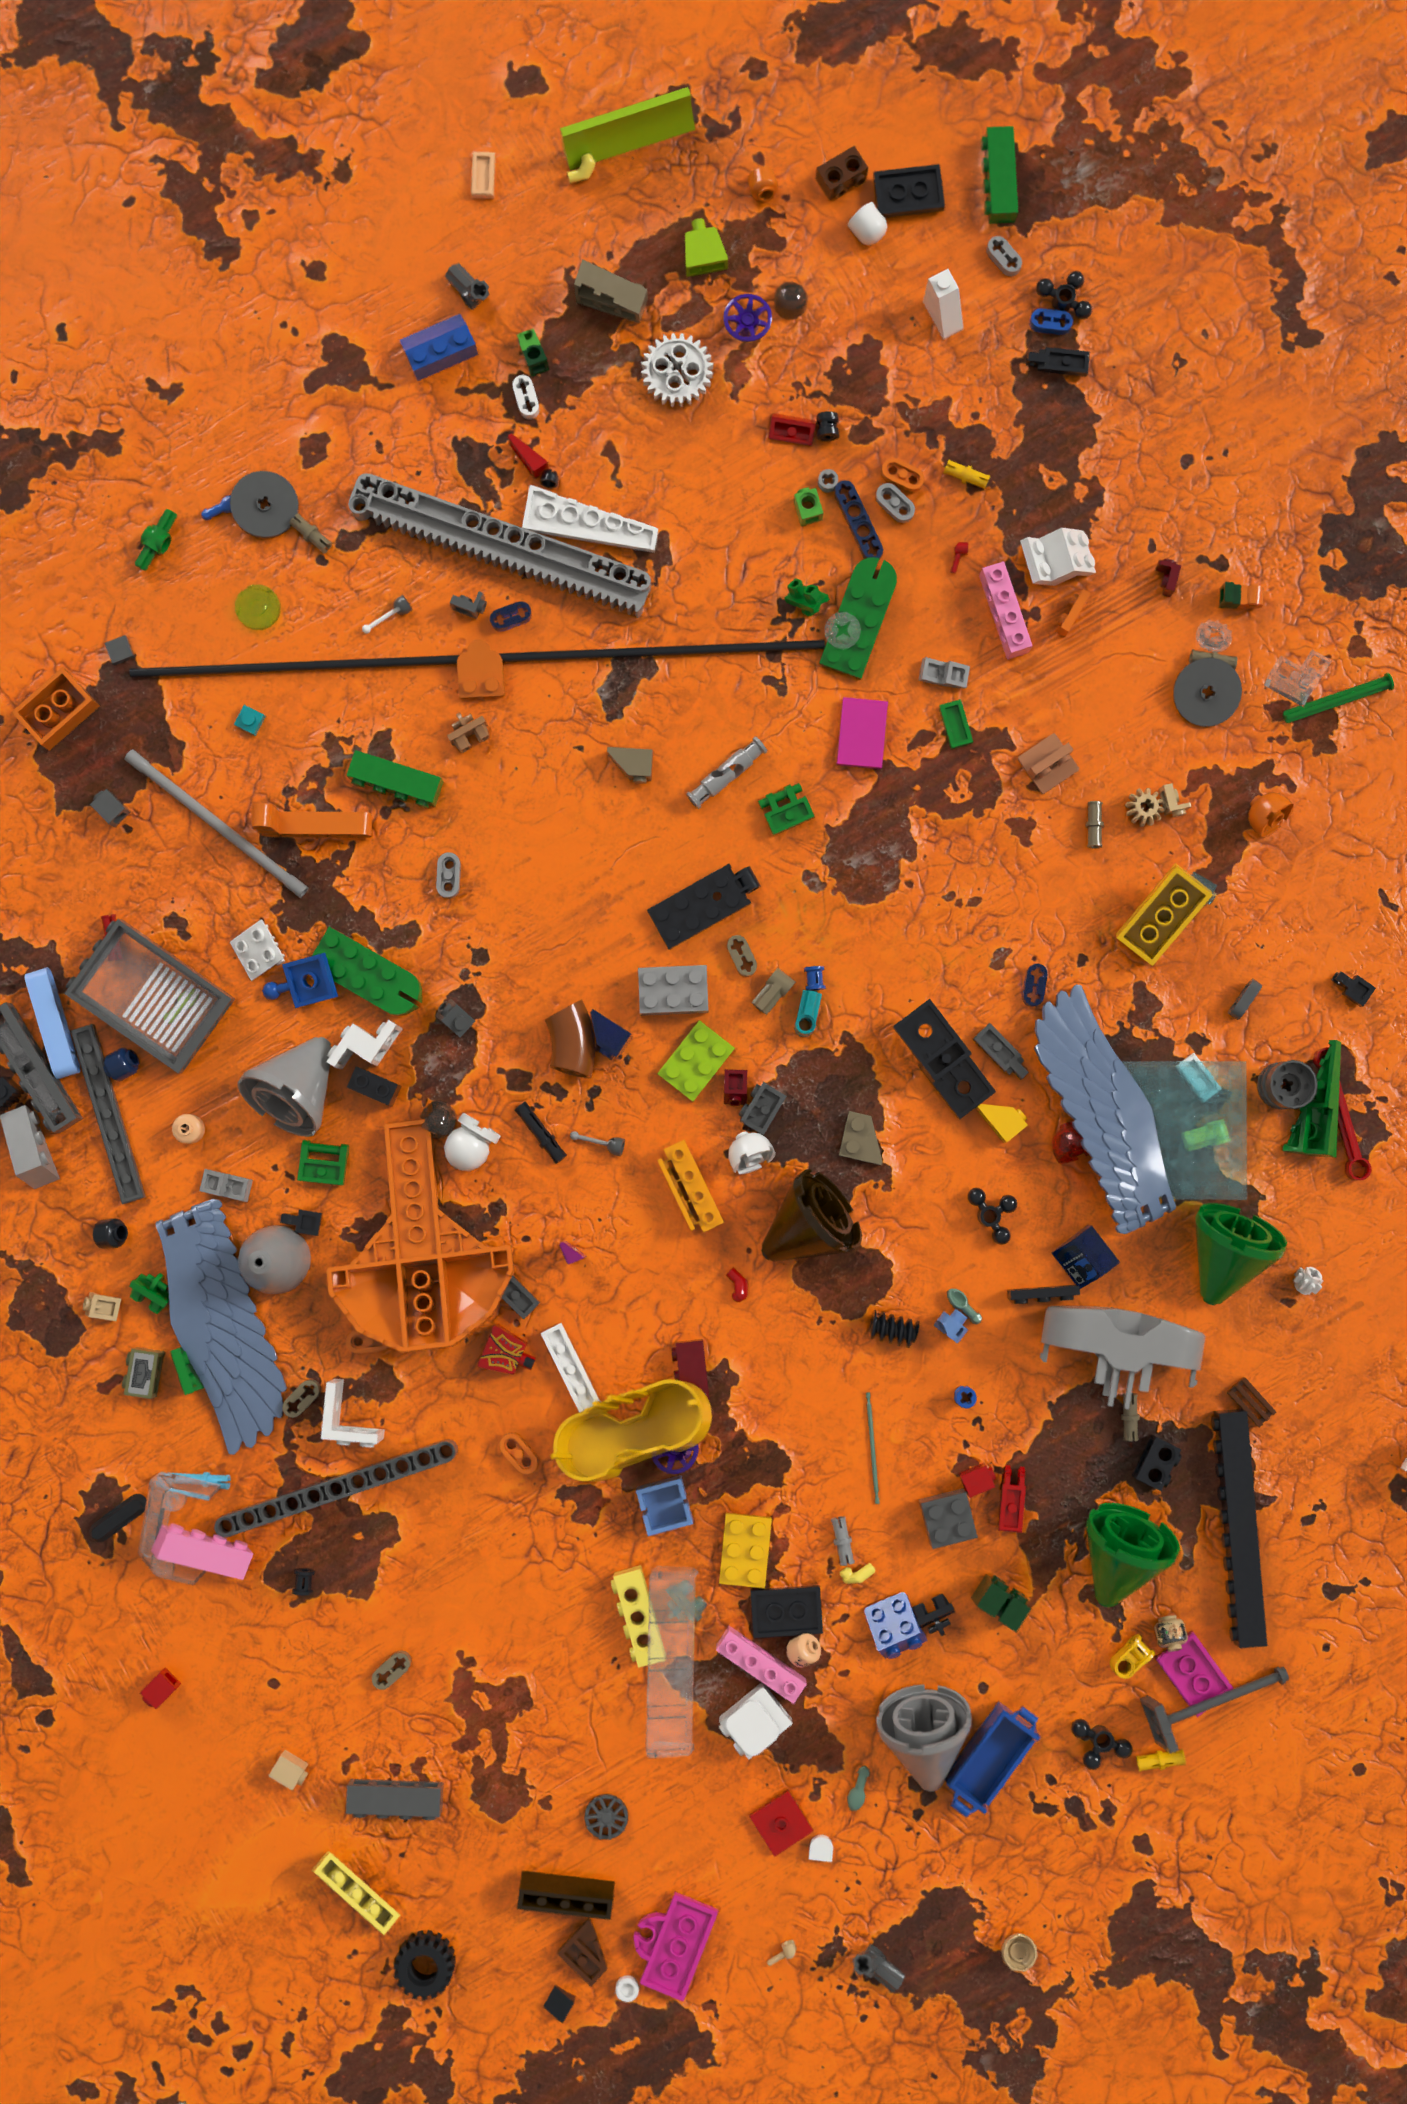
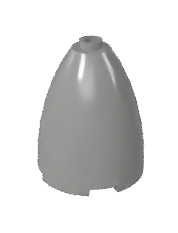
[238,1225,311,1294]

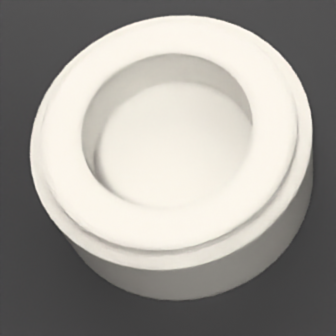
[616,1975,639,2002]

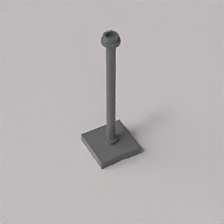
[1140,1667,1289,1754]

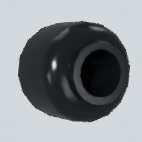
[92,1218,128,1249]

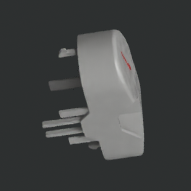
[1040,1306,1206,1409]

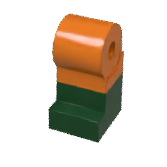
[1219,582,1264,609]

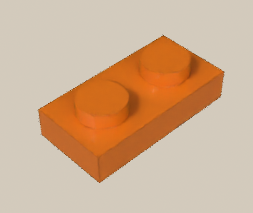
[1057,589,1091,637]

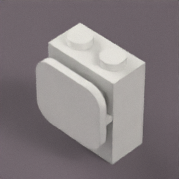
[719,1682,792,1759]

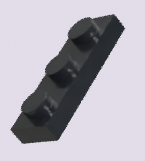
[1007,1285,1080,1304]

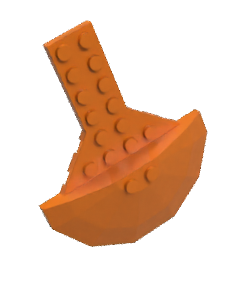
[326,1119,514,1353]

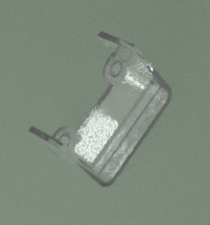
[138,1472,221,1585]

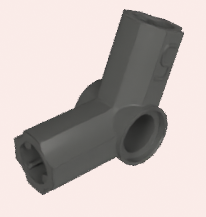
[445,263,489,310]
[853,1944,905,1992]

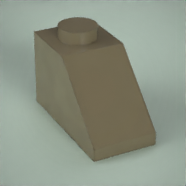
[607,747,653,784]

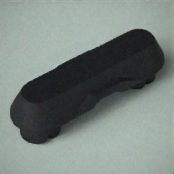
[89,1494,148,1542]

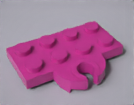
[634,1892,718,2001]

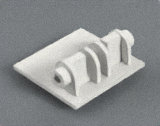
[230,919,285,981]

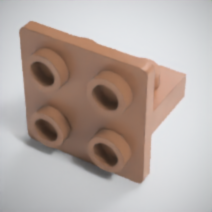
[1018,733,1079,794]

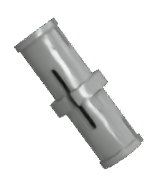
[831,1516,855,1566]

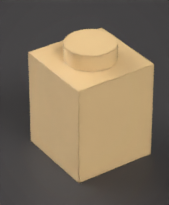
[269,1750,308,1790]

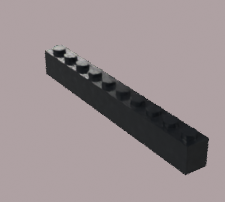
[1211,1409,1268,1648]

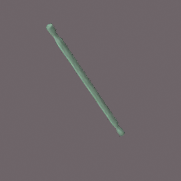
[866,1392,880,1504]

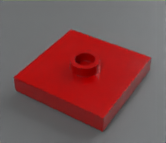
[749,1789,814,1857]

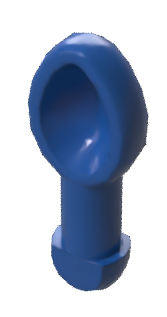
[201,495,232,520]

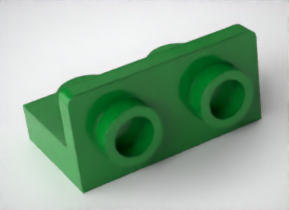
[170,1347,204,1395]

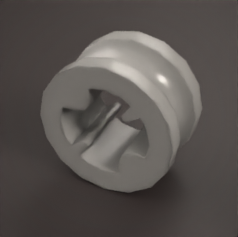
[818,469,838,492]

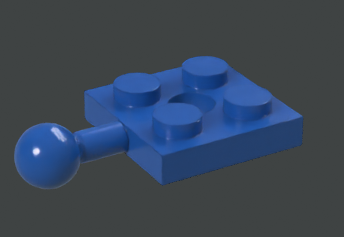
[263,953,338,1008]

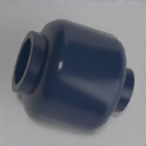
[104,1048,139,1081]

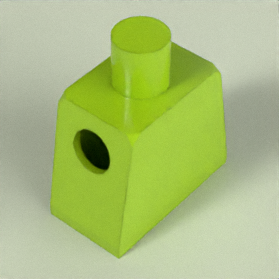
[685,218,728,277]

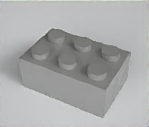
[638,965,708,1016]

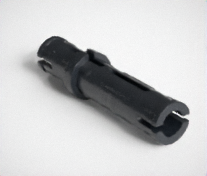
[514,1101,567,1164]

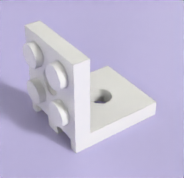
[321,1379,385,1447]

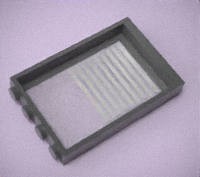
[64,919,235,1074]

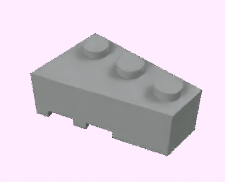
[0,1105,60,1189]

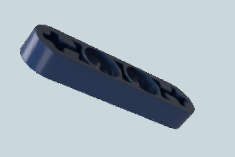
[834,480,883,560]

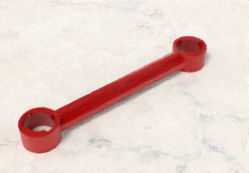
[1313,1047,1372,1181]

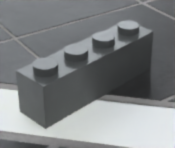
[346,1779,444,1820]

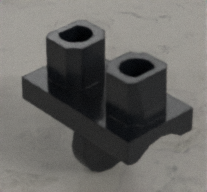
[912,1594,955,1637]

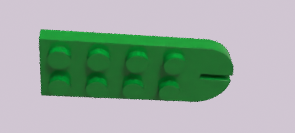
[819,557,897,679]
[312,926,422,1016]

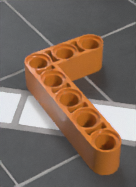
[251,803,372,838]

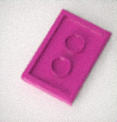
[837,697,888,769]
[1155,1631,1234,1717]

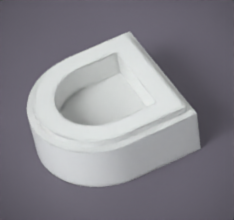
[808,1835,833,1862]

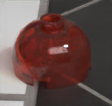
[1052,1122,1089,1164]

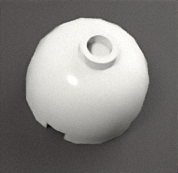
[728,1132,775,1174]

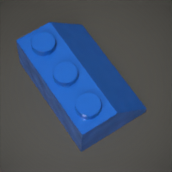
[399,314,478,381]

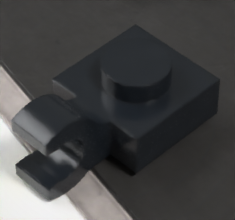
[1331,971,1376,1007]
[280,1209,323,1236]

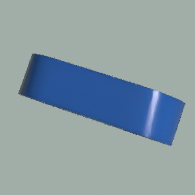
[1029,308,1073,335]

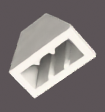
[923,269,963,340]

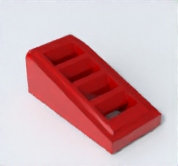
[508,433,549,479]

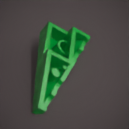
[1282,1040,1341,1158]

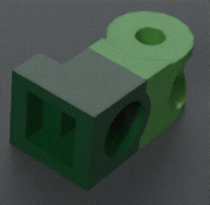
[516,328,550,377]

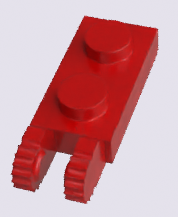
[998,1465,1026,1533]

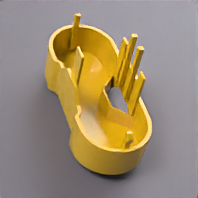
[550,1379,712,1482]

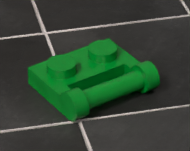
[297,1140,349,1185]

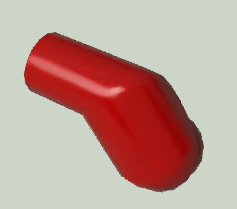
[726,1267,748,1302]

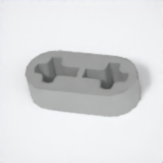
[987,236,1022,277]

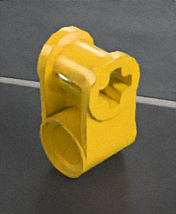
[1110,1634,1155,1679]

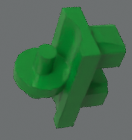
[785,579,829,616]
[129,1273,169,1314]

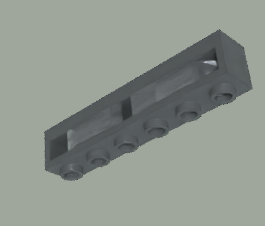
[0,1002,83,1133]

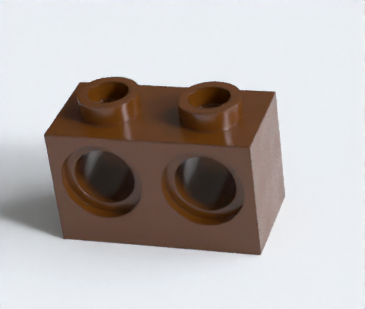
[815,146,868,200]

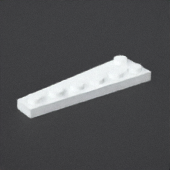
[522,485,658,553]

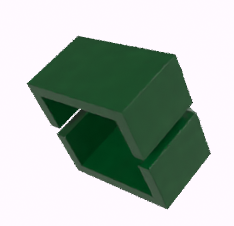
[971,1574,1031,1632]

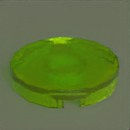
[235,585,280,630]

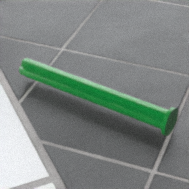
[1282,673,1394,723]

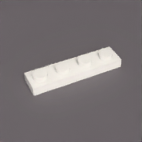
[540,1322,600,1412]

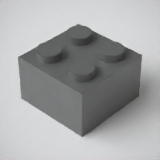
[918,1488,978,1549]

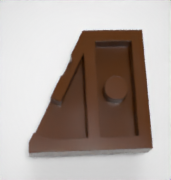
[557,1917,608,1986]

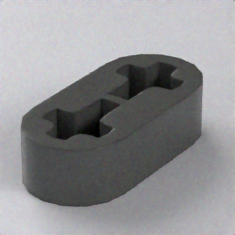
[1228,978,1262,1020]

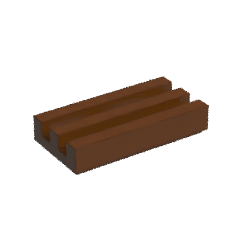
[1227,1377,1276,1427]

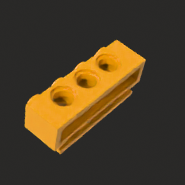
[657,1140,724,1233]

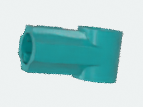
[794,990,822,1037]

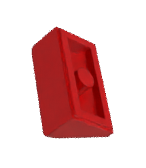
[768,413,816,446]

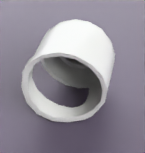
[847,202,887,245]

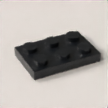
[873,164,945,218]
[750,1585,823,1638]

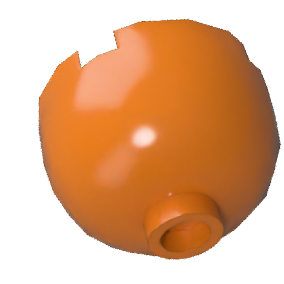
[1248,792,1294,838]

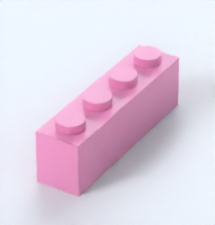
[151,1524,253,1580]

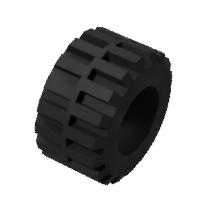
[394,1930,456,2000]

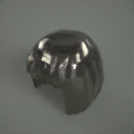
[420,1100,457,1139]

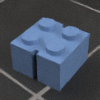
[636,1475,693,1536]

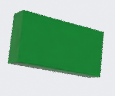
[938,699,973,750]

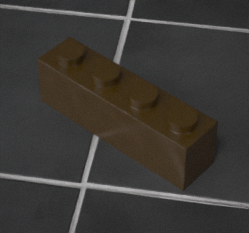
[517,1871,615,1920]

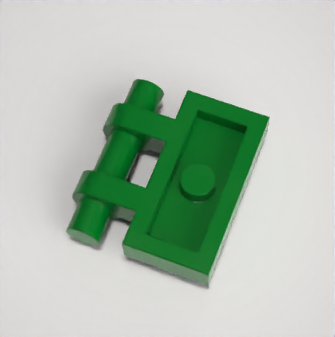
[758,783,815,836]

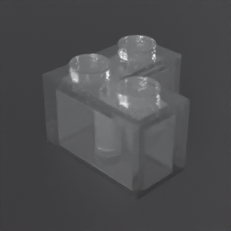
[1264,649,1332,707]

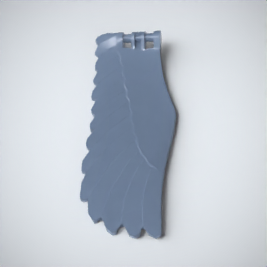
[1034,984,1176,1234]
[155,1199,287,1455]

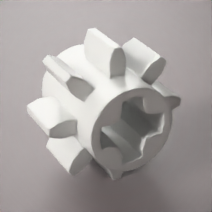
[1293,1267,1323,1295]

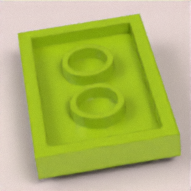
[657,1020,735,1102]

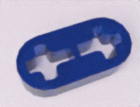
[490,601,532,632]
[1022,964,1048,1007]

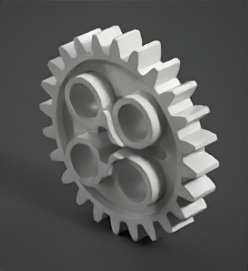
[641,333,713,407]

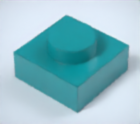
[234,705,266,736]

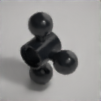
[1036,271,1092,319]
[968,1188,1018,1245]
[1071,1719,1133,1770]

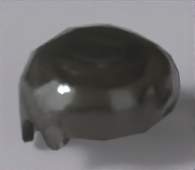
[774,282,808,320]

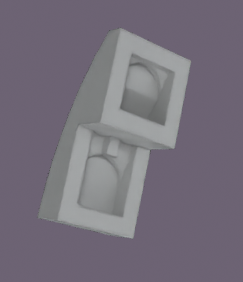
[918,657,970,689]
[199,1169,253,1202]

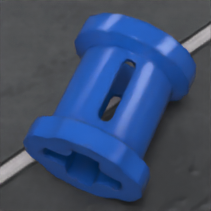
[804,966,826,991]
[954,1386,977,1408]

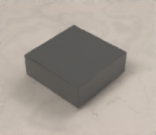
[104,635,135,666]

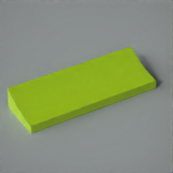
[560,87,695,170]

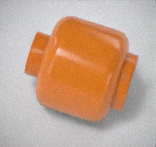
[747,166,779,202]

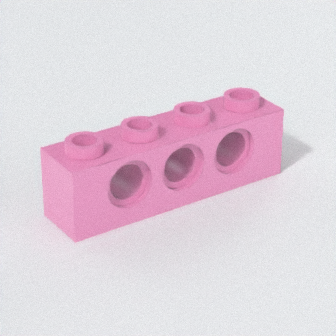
[979,561,1033,660]
[716,1626,807,1704]

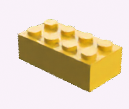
[1116,863,1213,966]

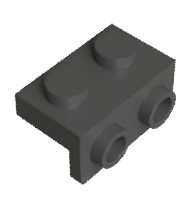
[739,1082,787,1135]

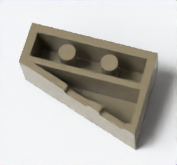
[574,259,648,323]

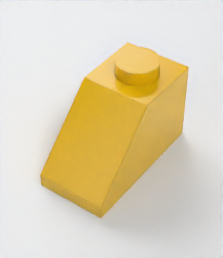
[975,1104,1028,1143]

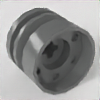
[1257,1060,1317,1110]

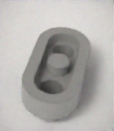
[876,483,915,523]
[436,852,461,899]

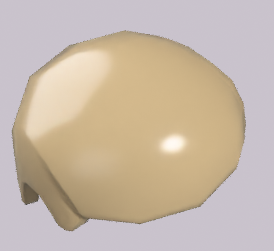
[1001,1933,1037,1972]

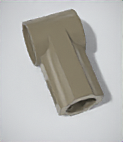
[752,968,796,1015]

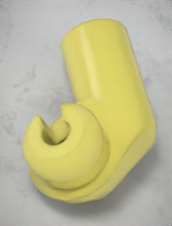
[567,154,595,184]
[840,1563,876,1584]

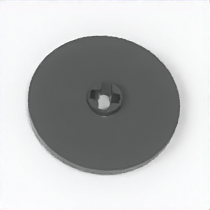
[230,471,298,538]
[1173,658,1242,726]

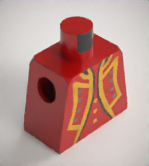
[477,1324,536,1375]

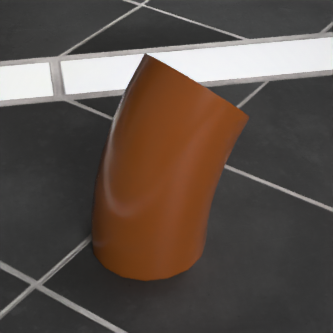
[545,1000,595,1079]

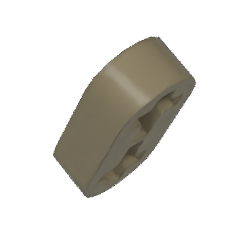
[727,935,757,977]
[282,1379,321,1418]
[372,1650,412,1690]

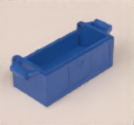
[945,1701,1041,1818]

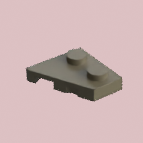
[839,1111,882,1165]

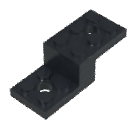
[893,999,996,1119]

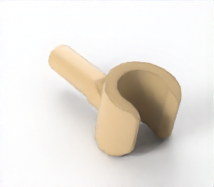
[767,1940,796,1966]

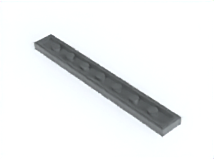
[71,1024,146,1204]

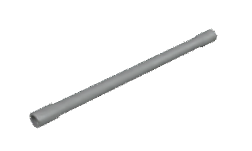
[125,749,308,898]

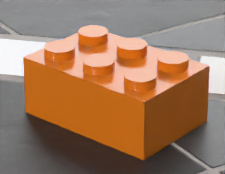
[12,667,100,751]

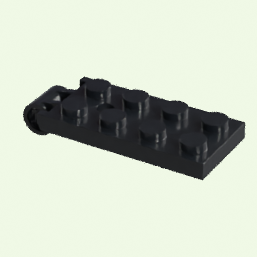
[647,863,761,950]

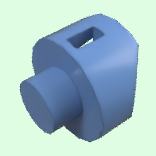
[934,1309,968,1343]

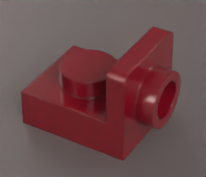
[1155,559,1182,597]
[724,1069,747,1106]

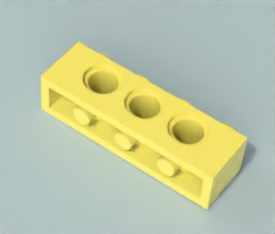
[611,1565,666,1668]
[311,1851,400,1935]

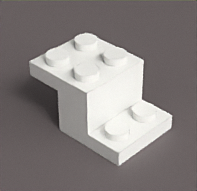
[1020,528,1096,586]
[327,1020,403,1069]

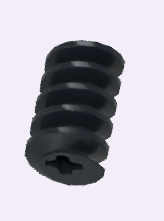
[869,1310,920,1348]

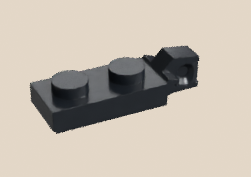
[1026,347,1090,377]

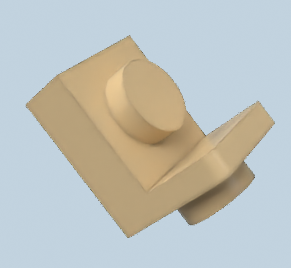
[1158,783,1192,817]
[83,1292,121,1321]

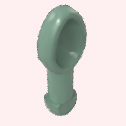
[947,1289,982,1324]
[847,1766,870,1811]

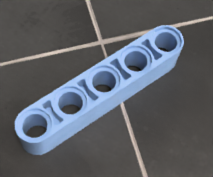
[25,967,81,1080]

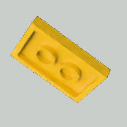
[719,1513,772,1588]

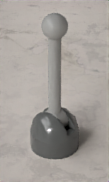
[570,1131,625,1157]

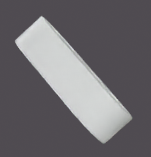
[513,375,540,419]

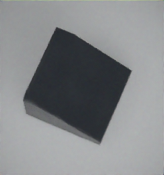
[543,1985,575,2023]

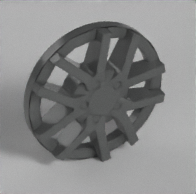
[585,1794,628,1840]

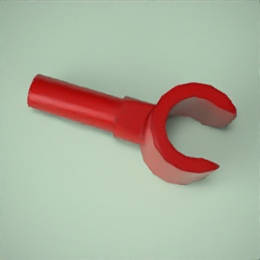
[950,542,968,574]

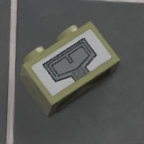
[122,1347,165,1399]

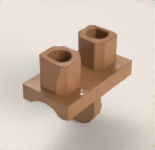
[447,712,490,753]

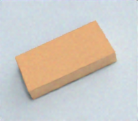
[471,152,496,199]

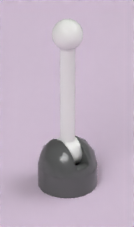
[362,595,413,634]

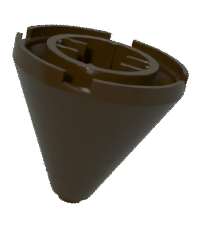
[761,1169,862,1262]

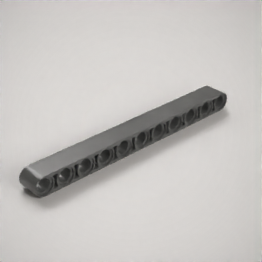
[214,1439,458,1537]

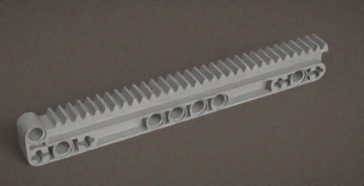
[348,473,651,618]

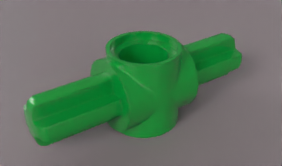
[135,509,177,571]

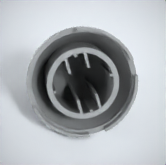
[237,1037,331,1137]
[876,1684,972,1792]

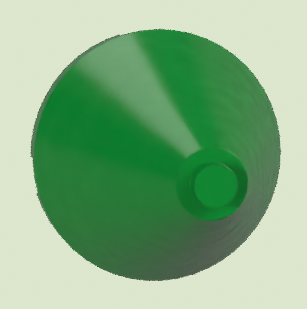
[1195,1203,1288,1305]
[1086,1503,1180,1607]

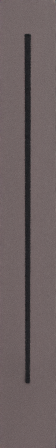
[129,640,825,678]

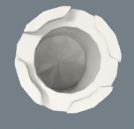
[444,1113,501,1171]

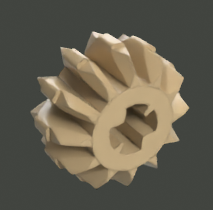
[1125,788,1165,827]

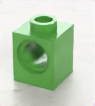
[793,488,824,526]

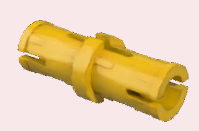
[944,460,990,489]
[1136,1749,1186,1772]

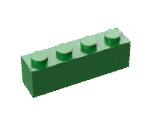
[981,126,1018,224]
[346,750,444,808]

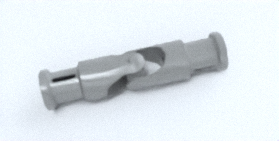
[686,736,767,809]

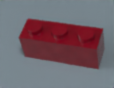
[671,1339,710,1403]

